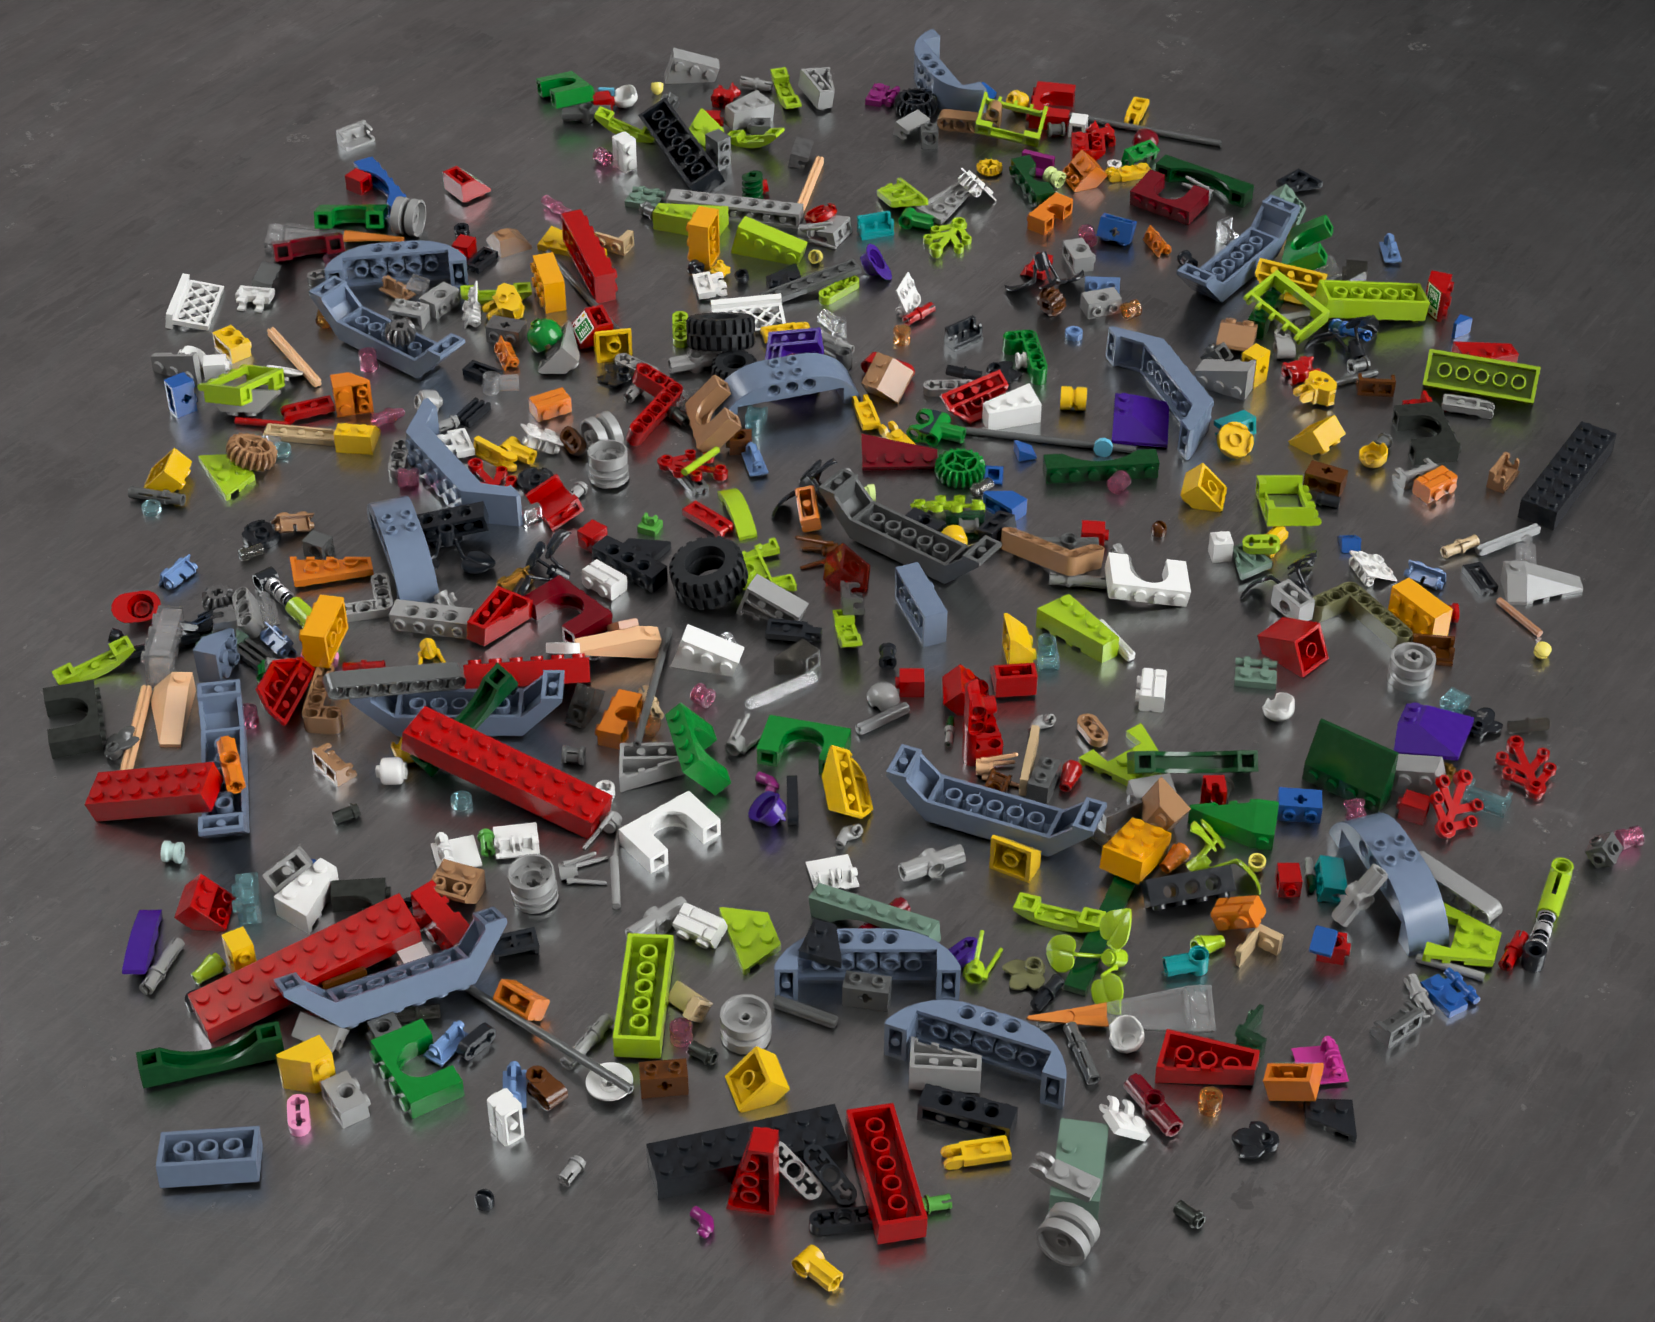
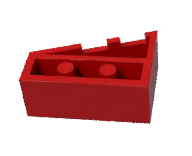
[1452,341,1519,363]
[410,880,470,951]

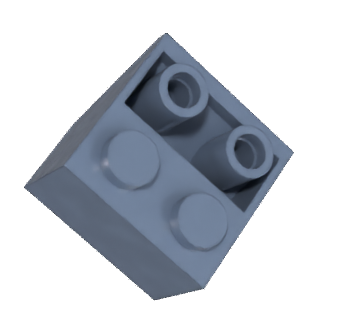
[193,628,240,682]

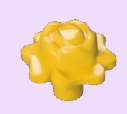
[710,260,731,278]

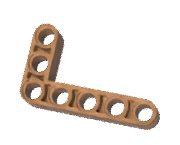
[1000,527,1105,576]

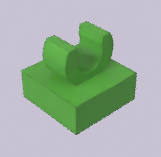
[637,512,663,537]

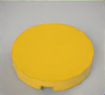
[1217,422,1254,459]

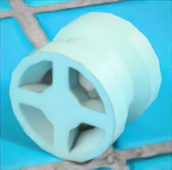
[161,840,185,864]

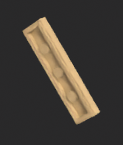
[263,423,335,446]
[1019,725,1040,796]

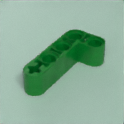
[1002,330,1047,385]

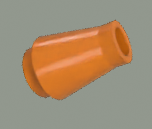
[1159,842,1191,874]

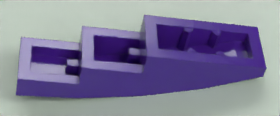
[122,910,163,974]

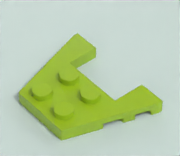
[742,537,797,591]
[1078,723,1161,786]
[1422,902,1502,967]

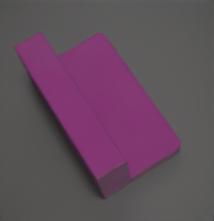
[1022,149,1055,179]

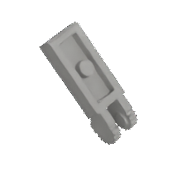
[1441,393,1495,419]
[1028,1151,1101,1202]

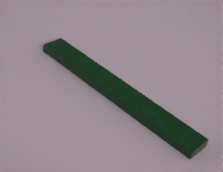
[1063,875,1137,996]

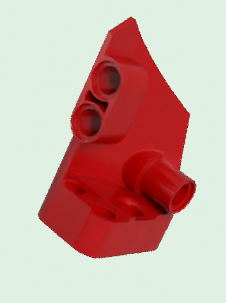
[962,679,1004,766]

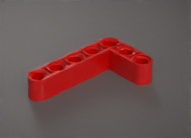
[626,363,683,446]

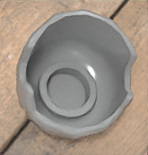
[867,682,900,712]

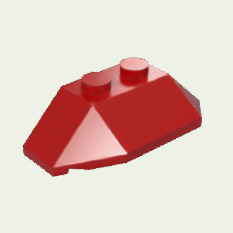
[940,370,1009,424]
[255,657,316,726]

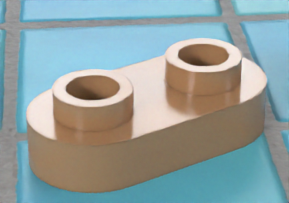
[1077,713,1109,747]

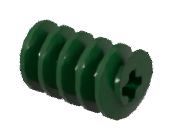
[742,170,763,199]

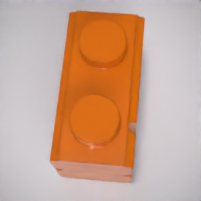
[528,387,572,422]
[1412,465,1458,504]
[795,485,822,532]
[1210,895,1266,931]
[493,979,550,1021]

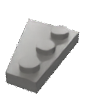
[150,352,202,385]

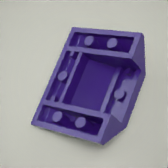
[765,327,825,360]
[1112,393,1169,448]
[1394,702,1474,761]

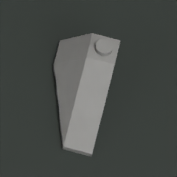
[538,320,580,374]
[1500,561,1583,605]

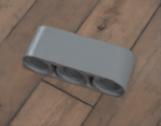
[232,587,264,639]

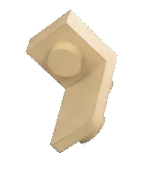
[595,230,634,256]
[1235,924,1284,967]
[668,981,713,1023]

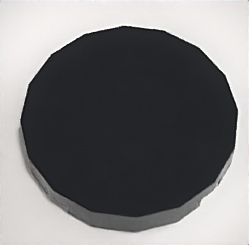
[517,467,554,494]
[242,520,282,549]

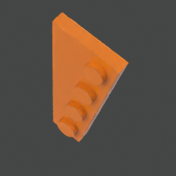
[290,557,374,587]

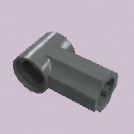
[823,342,852,370]

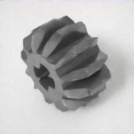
[385,318,416,347]
[201,584,234,611]

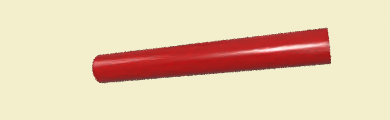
[234,417,291,427]

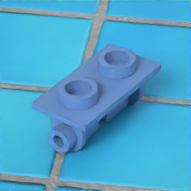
[1379,233,1402,263]
[1084,276,1120,294]
[741,442,769,477]
[158,554,198,590]
[1404,560,1446,590]
[260,622,297,658]
[423,1020,468,1067]
[503,1061,527,1108]

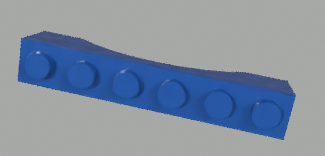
[354,157,407,218]

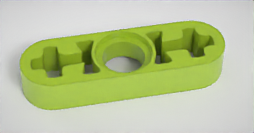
[819,275,859,305]
[672,311,688,348]

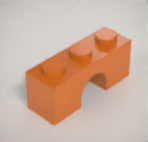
[1027,192,1073,235]
[595,689,643,750]

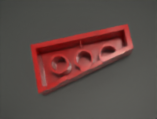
[1155,1029,1260,1085]

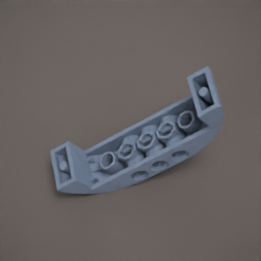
[914,29,987,113]
[324,240,469,290]
[714,353,861,416]
[367,496,439,603]
[1329,812,1450,956]
[774,928,961,1001]
[884,1000,1067,1110]

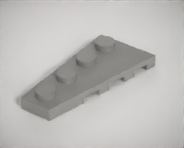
[916,182,971,226]

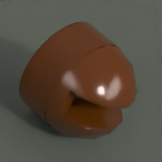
[1151,520,1167,537]

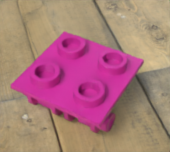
[1291,1036,1349,1084]

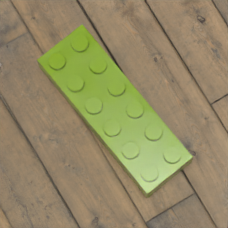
[1314,280,1430,322]
[1423,349,1541,405]
[613,933,674,1059]

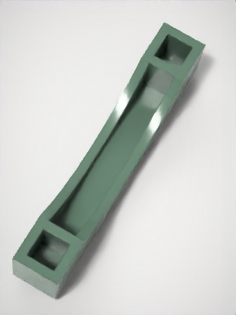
[808,883,941,942]

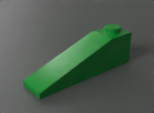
[1187,799,1279,851]

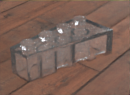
[141,606,184,688]

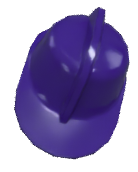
[860,244,892,280]
[748,791,786,827]

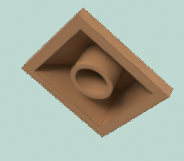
[486,228,532,258]

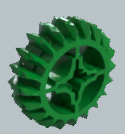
[935,447,986,489]

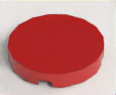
[804,203,837,224]

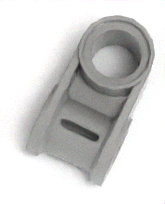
[1273,327,1296,359]

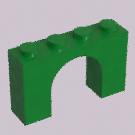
[536,71,595,109]
[314,204,389,229]
[1281,214,1334,270]
[665,702,731,796]
[757,715,851,775]
[369,1018,465,1119]

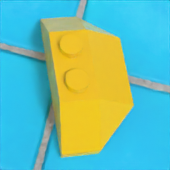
[1255,258,1328,306]
[822,745,874,819]

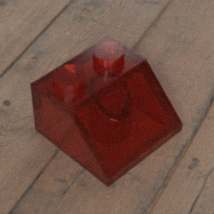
[823,543,871,593]

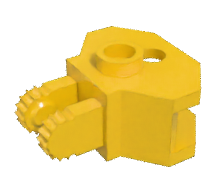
[482,283,525,321]
[1293,370,1337,406]

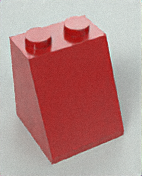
[1257,617,1329,678]

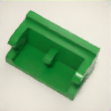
[1121,140,1160,166]

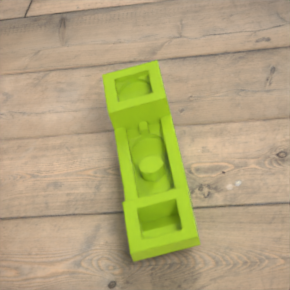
[770,67,802,109]
[594,106,655,143]
[727,127,785,148]
[460,282,532,305]
[717,488,757,541]
[832,609,863,648]
[51,635,135,685]
[1013,892,1106,933]

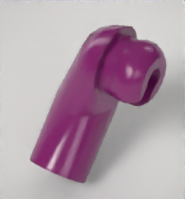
[755,772,780,793]
[689,1206,714,1239]

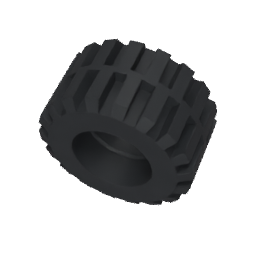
[712,350,757,380]

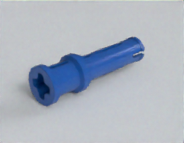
[1328,318,1372,341]

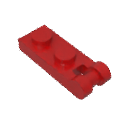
[280,395,335,424]
[682,500,735,538]

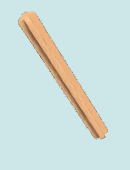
[797,156,824,211]
[267,327,322,387]
[120,685,153,770]

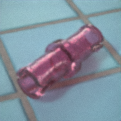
[541,195,572,215]

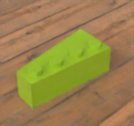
[653,203,729,236]
[731,216,808,266]
[1036,594,1119,663]

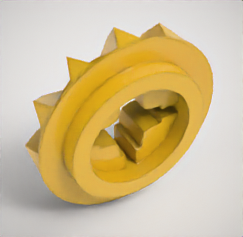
[976,158,1003,176]

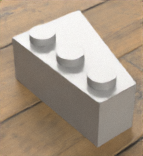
[736,574,809,621]
[619,742,684,793]
[1392,754,1449,805]

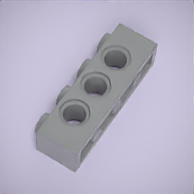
[389,599,474,639]

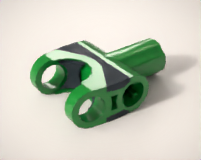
[906,409,966,447]

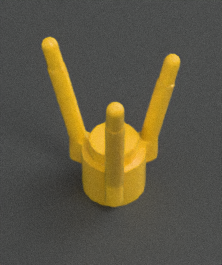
[418,638,446,665]

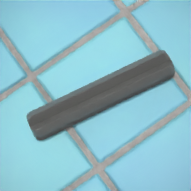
[855,702,910,735]
[773,995,838,1029]

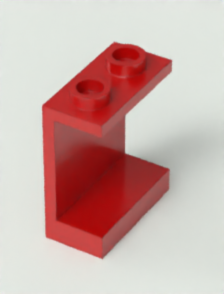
[525,473,584,531]

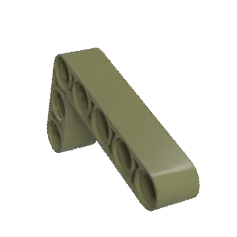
[1311,582,1413,649]

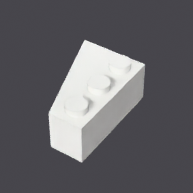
[982,383,1042,430]
[670,624,745,677]
[273,858,339,935]

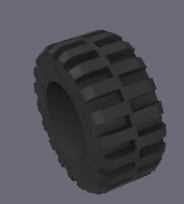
[686,312,756,352]
[669,536,748,610]

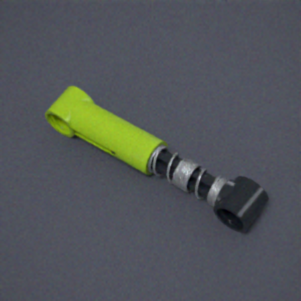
[252,566,312,628]
[1521,857,1574,973]

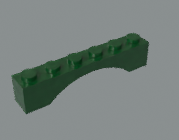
[1155,155,1254,208]
[1043,449,1160,483]
[410,663,518,777]
[1127,750,1259,774]
[136,1021,284,1089]

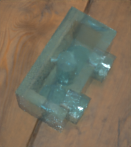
[231,872,262,925]

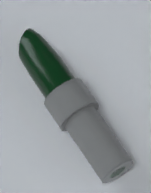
[944,716,955,748]
[1304,857,1316,893]

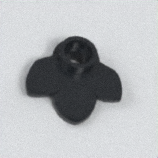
[986,361,1022,384]
[597,364,633,386]
[1463,707,1503,739]
[1231,1121,1280,1159]

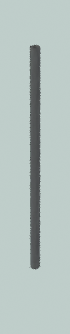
[1069,113,1222,147]
[545,249,620,330]
[961,426,1137,453]
[633,627,672,748]
[464,985,634,1094]

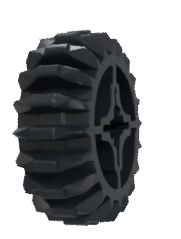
[894,87,938,118]

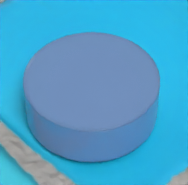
[1065,326,1083,342]

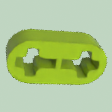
[1242,534,1280,554]

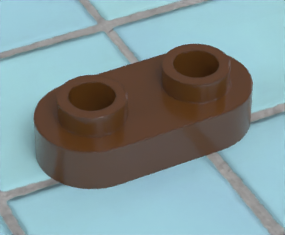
[560,426,586,456]

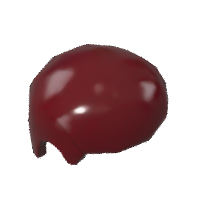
[1132,128,1159,146]

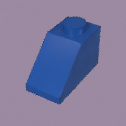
[983,491,1027,521]

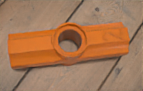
[216,736,246,794]

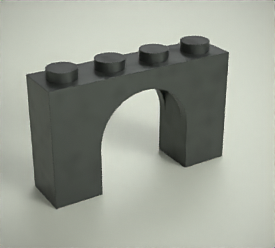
[1392,402,1461,465]
[43,679,107,759]
[331,877,391,912]

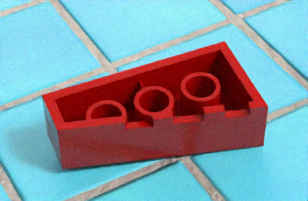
[726,1127,779,1216]

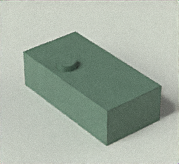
[1048,1118,1109,1220]

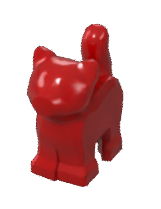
[711,82,741,109]
[1086,120,1116,147]
[1281,356,1321,386]

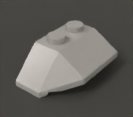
[203,389,281,416]

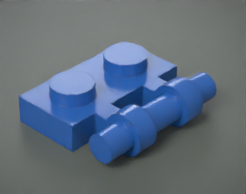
[1420,967,1480,1018]

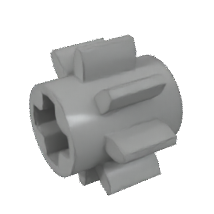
[432,590,457,606]

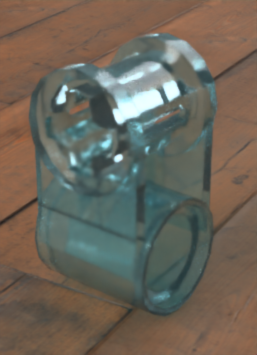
[745,405,768,436]
[1037,633,1060,671]
[1439,687,1472,714]

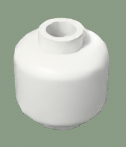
[375,757,408,785]

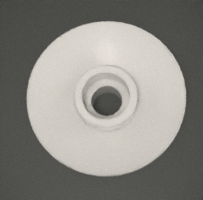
[266,365,303,381]
[586,1062,633,1101]

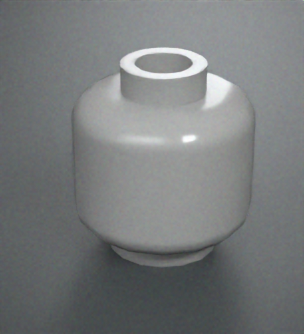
[414,390,443,412]

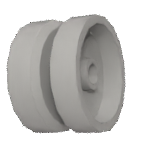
[390,196,426,237]
[580,411,624,450]
[1387,642,1436,694]
[720,994,772,1055]
[1035,1201,1100,1267]

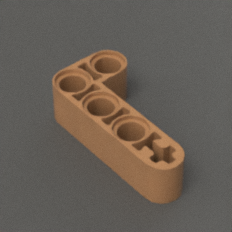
[937,100,1002,134]
[302,664,344,735]

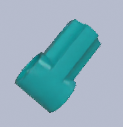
[1162,946,1209,977]

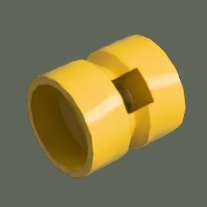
[1060,386,1087,411]

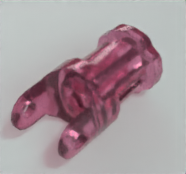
[370,407,405,428]

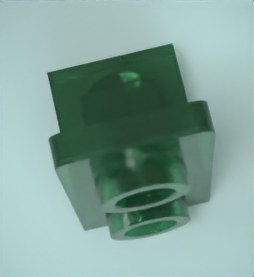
[1234,1004,1267,1060]

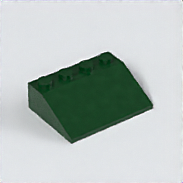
[1302,718,1399,813]

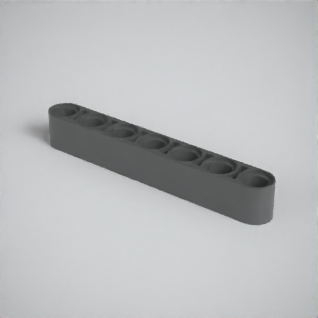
[322,662,466,700]

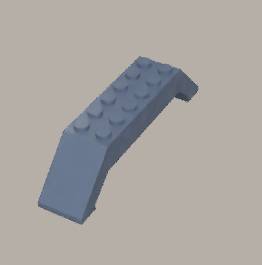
[1176,195,1300,302]
[309,275,465,378]
[1105,326,1214,460]
[405,398,523,527]
[349,670,565,736]
[197,679,250,838]
[886,744,1107,857]
[273,906,508,1029]

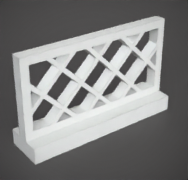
[165,273,224,331]
[711,293,786,335]

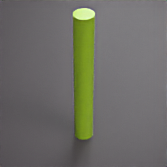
[681,446,720,476]

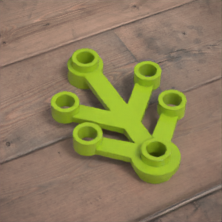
[923,217,972,258]
[910,495,985,514]

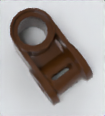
[985,768,1013,793]
[526,1065,569,1111]

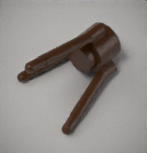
[795,536,839,570]

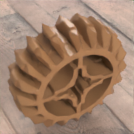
[225,432,278,472]

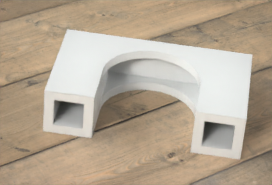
[1104,552,1191,607]
[619,791,721,874]

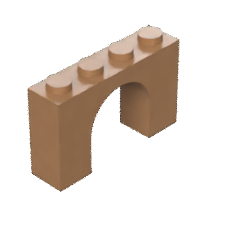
[685,374,742,453]

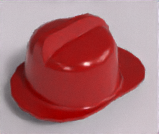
[111,590,161,623]

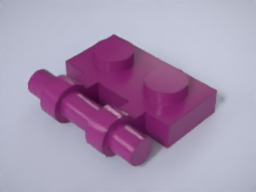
[865,83,900,107]

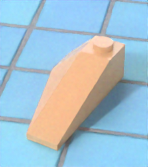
[574,626,662,659]
[151,672,196,747]

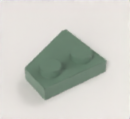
[1232,543,1272,580]

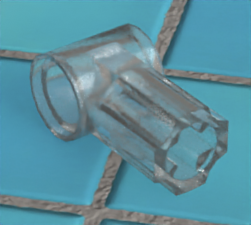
[817,309,847,339]
[483,371,519,396]

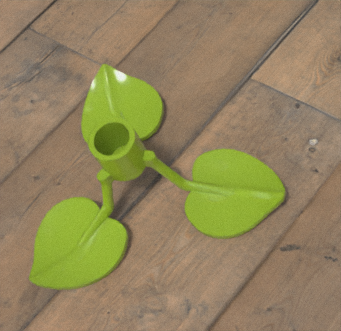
[1185,819,1261,896]
[1046,908,1132,1015]

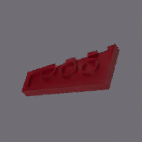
[861,433,938,471]

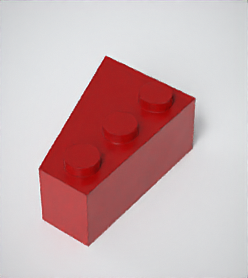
[467,586,533,646]

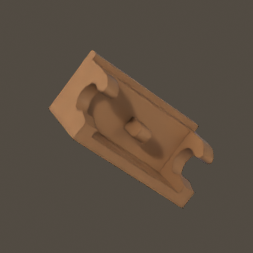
[1486,452,1520,494]
[312,743,357,787]

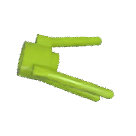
[962,930,1003,984]

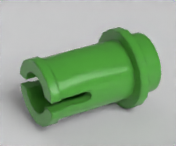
[477,828,495,857]
[922,1193,952,1215]

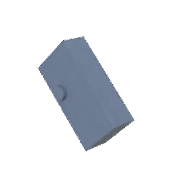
[895,562,948,647]
[156,1126,263,1188]

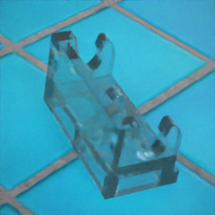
[1462,779,1513,818]

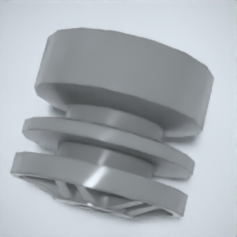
[587,440,629,488]
[508,854,558,914]

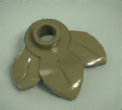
[1002,957,1045,991]

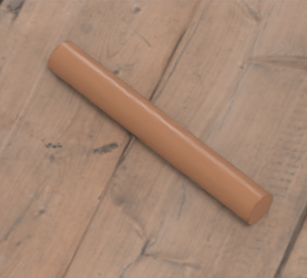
[1496,597,1543,637]

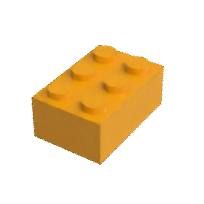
[686,206,720,271]
[530,252,567,314]
[1388,577,1453,636]
[299,594,348,668]
[1099,817,1172,885]

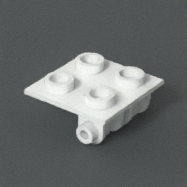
[958,168,997,201]
[895,272,921,320]
[462,281,481,329]
[521,423,564,455]
[1349,550,1398,587]
[493,822,540,859]
[431,832,482,869]
[805,854,859,889]

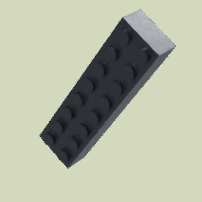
[638,97,725,193]
[1517,421,1617,530]
[646,1104,848,1200]

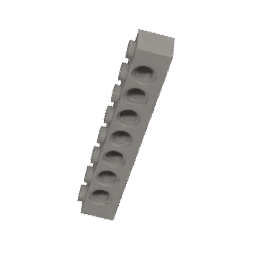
[667,189,804,229]

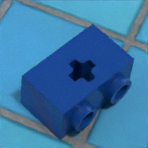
[1096,213,1137,246]
[164,372,198,418]
[1277,787,1323,824]

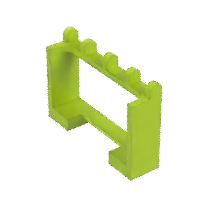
[974,92,1048,148]
[1243,270,1330,345]
[197,364,285,406]
[1255,475,1322,526]

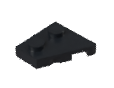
[1303,1099,1357,1142]

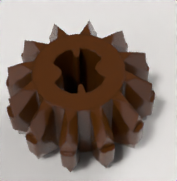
[1036,287,1067,317]

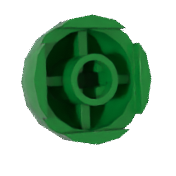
[527,318,563,353]

